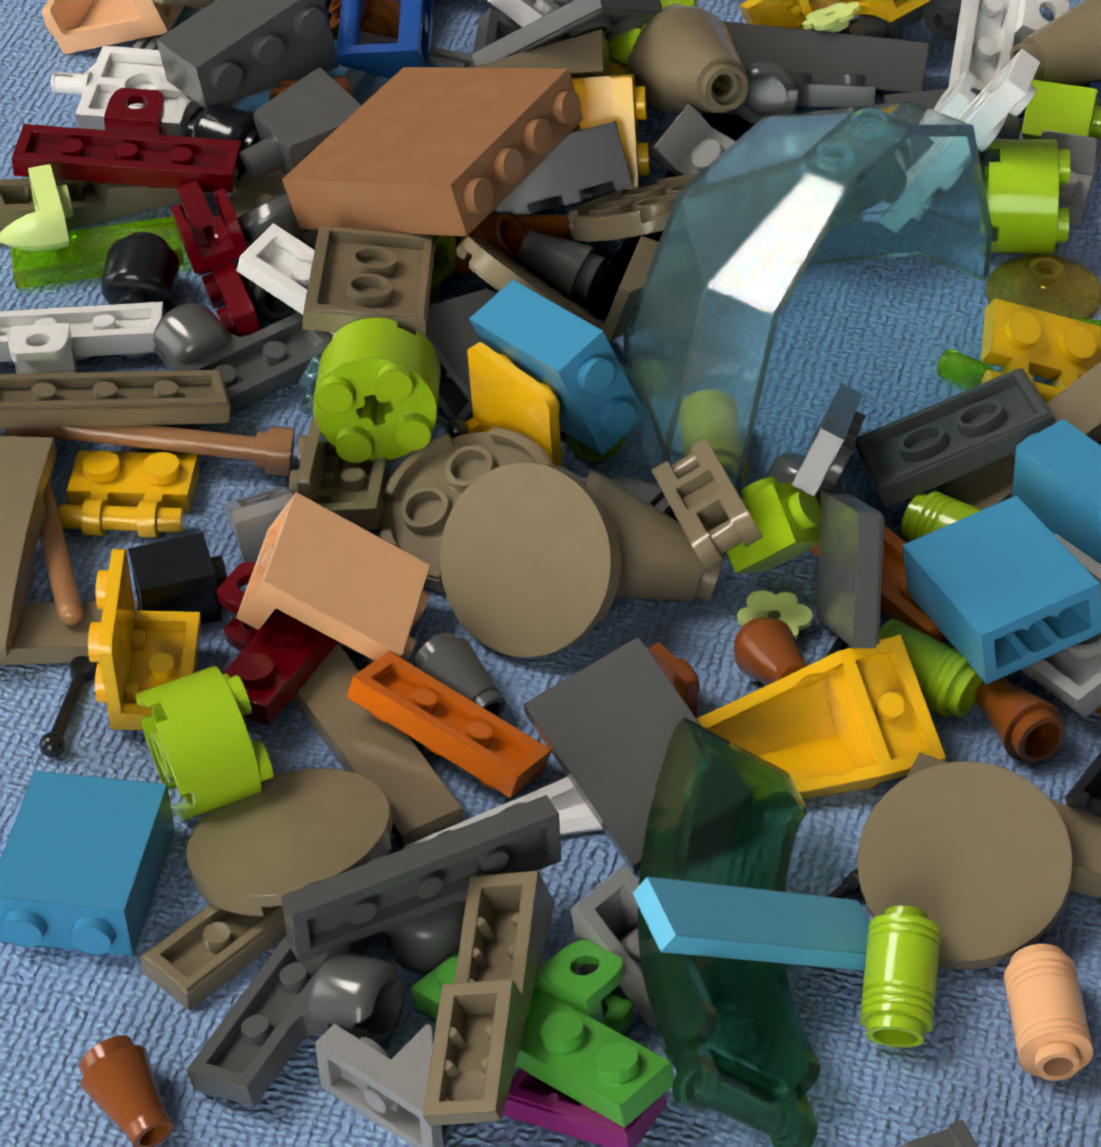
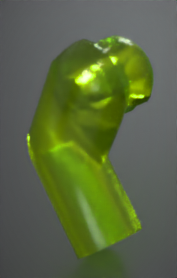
[937,348,994,389]

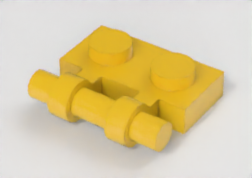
[981,298,1101,403]
[59,450,200,538]

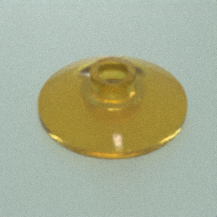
[986,254,1101,322]

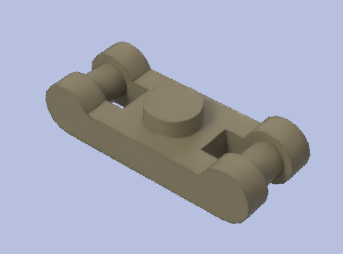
[651,438,763,570]

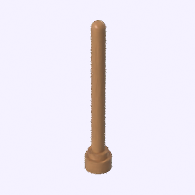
[4,425,295,477]
[3,431,84,625]

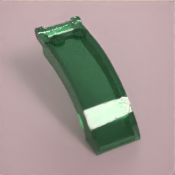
[638,717,820,1147]

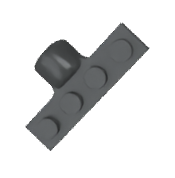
[735,61,876,128]
[131,303,332,453]
[765,383,866,507]
[281,795,561,974]
[186,932,405,1107]

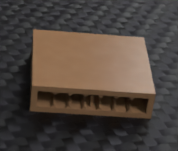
[282,67,583,237]

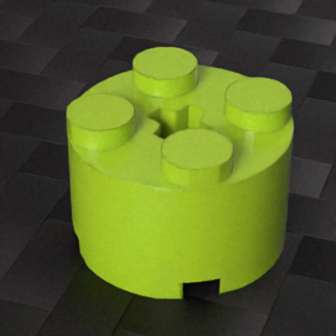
[984,139,1070,254]
[313,317,441,463]
[136,666,274,822]

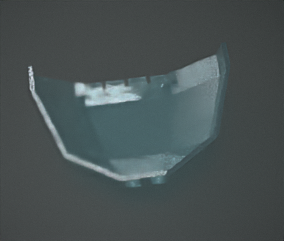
[623,101,993,499]

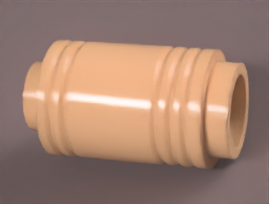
[1004,944,1093,1081]

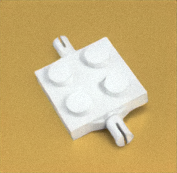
[51,45,233,136]

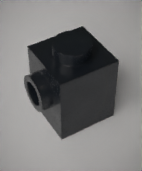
[128,533,227,624]

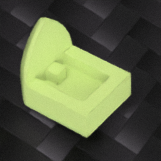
[0,164,74,252]

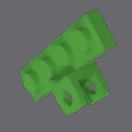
[411,940,675,1128]

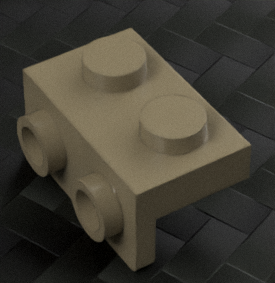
[289,414,393,530]

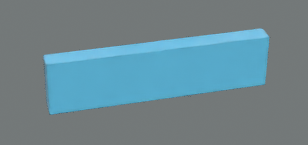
[633,877,869,971]

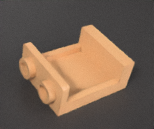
[42,0,184,55]
[236,492,430,666]

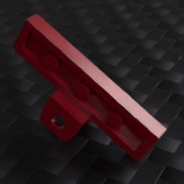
[11,88,242,193]
[170,180,261,337]
[217,543,401,726]

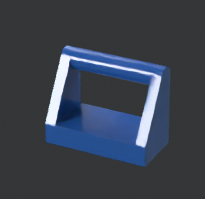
[336,0,434,79]

